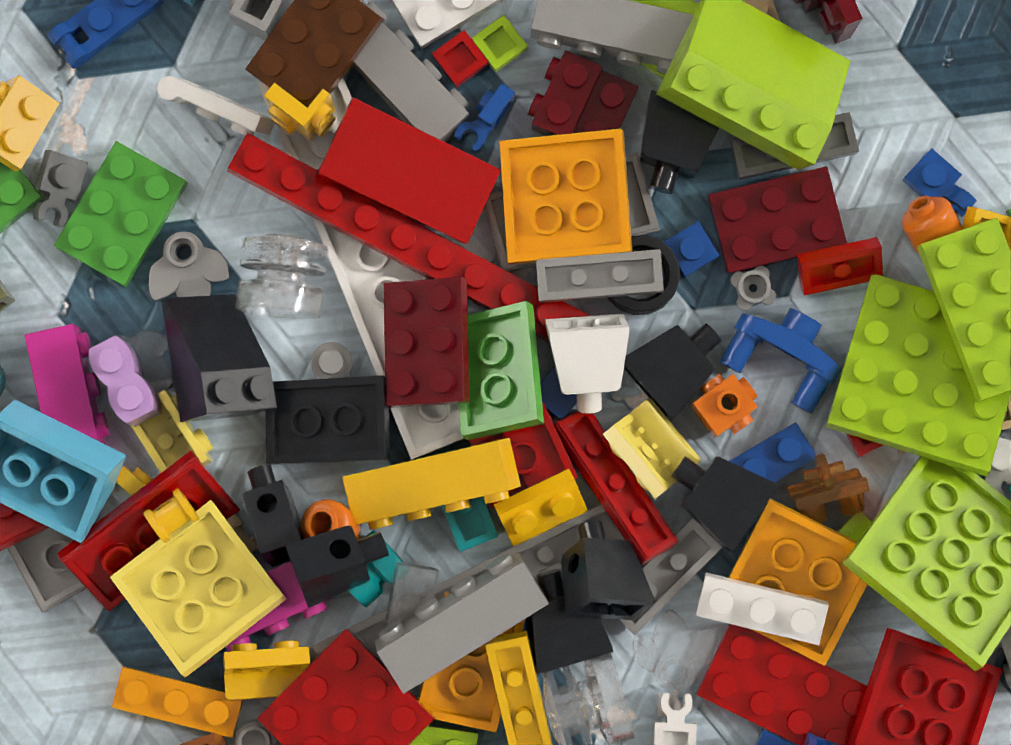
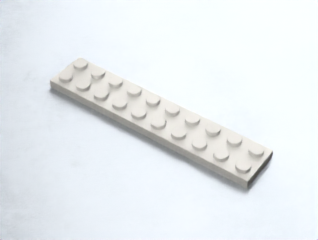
[258,78,465,460]

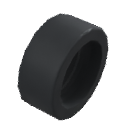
[607,235,680,315]

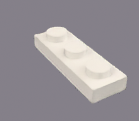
[696,573,829,645]

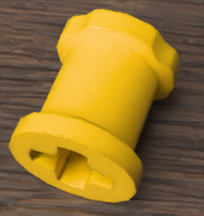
[143,488,200,543]

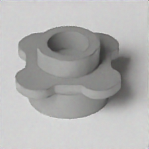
[730,266,776,311]

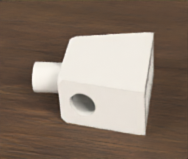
[545,314,629,413]

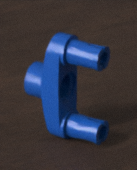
[720,308,842,414]

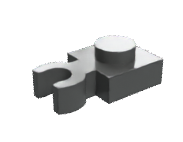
[33,150,88,227]

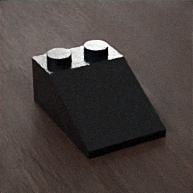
[161,294,277,422]

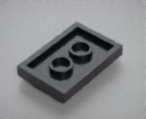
[265,375,390,465]

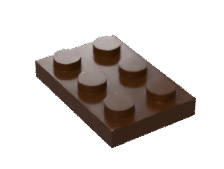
[245,0,384,108]

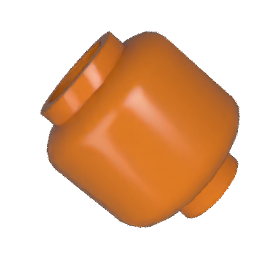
[901,196,963,253]
[300,499,361,540]

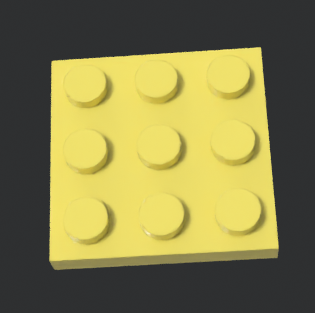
[110,500,286,677]

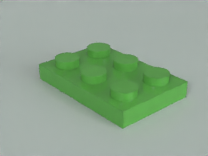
[54,141,188,288]
[458,301,544,440]

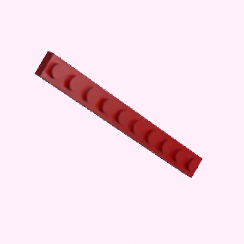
[227,133,590,343]

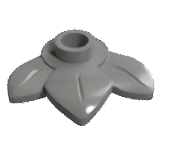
[148,232,229,301]

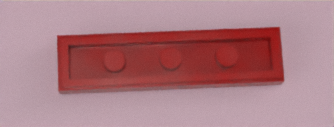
[554,411,679,565]

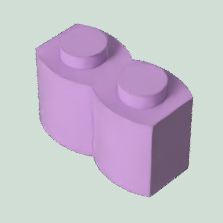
[89,335,161,427]

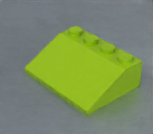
[656,0,851,170]

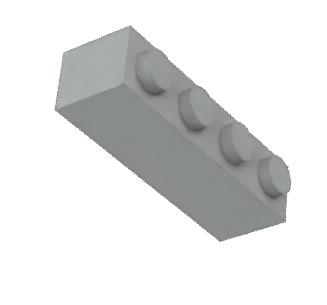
[351,0,470,143]
[530,0,694,74]
[375,552,549,694]

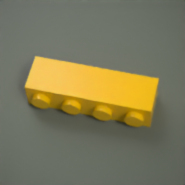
[342,438,521,530]

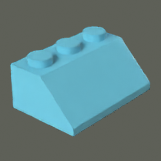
[0,400,127,543]

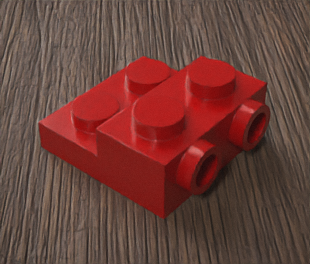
[469,402,578,509]

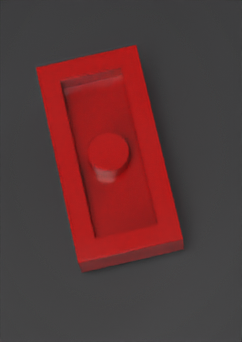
[797,237,883,296]

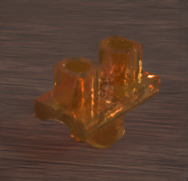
[786,453,870,523]

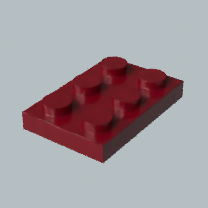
[708,166,847,275]
[383,276,470,408]

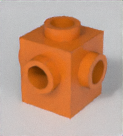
[690,374,758,439]

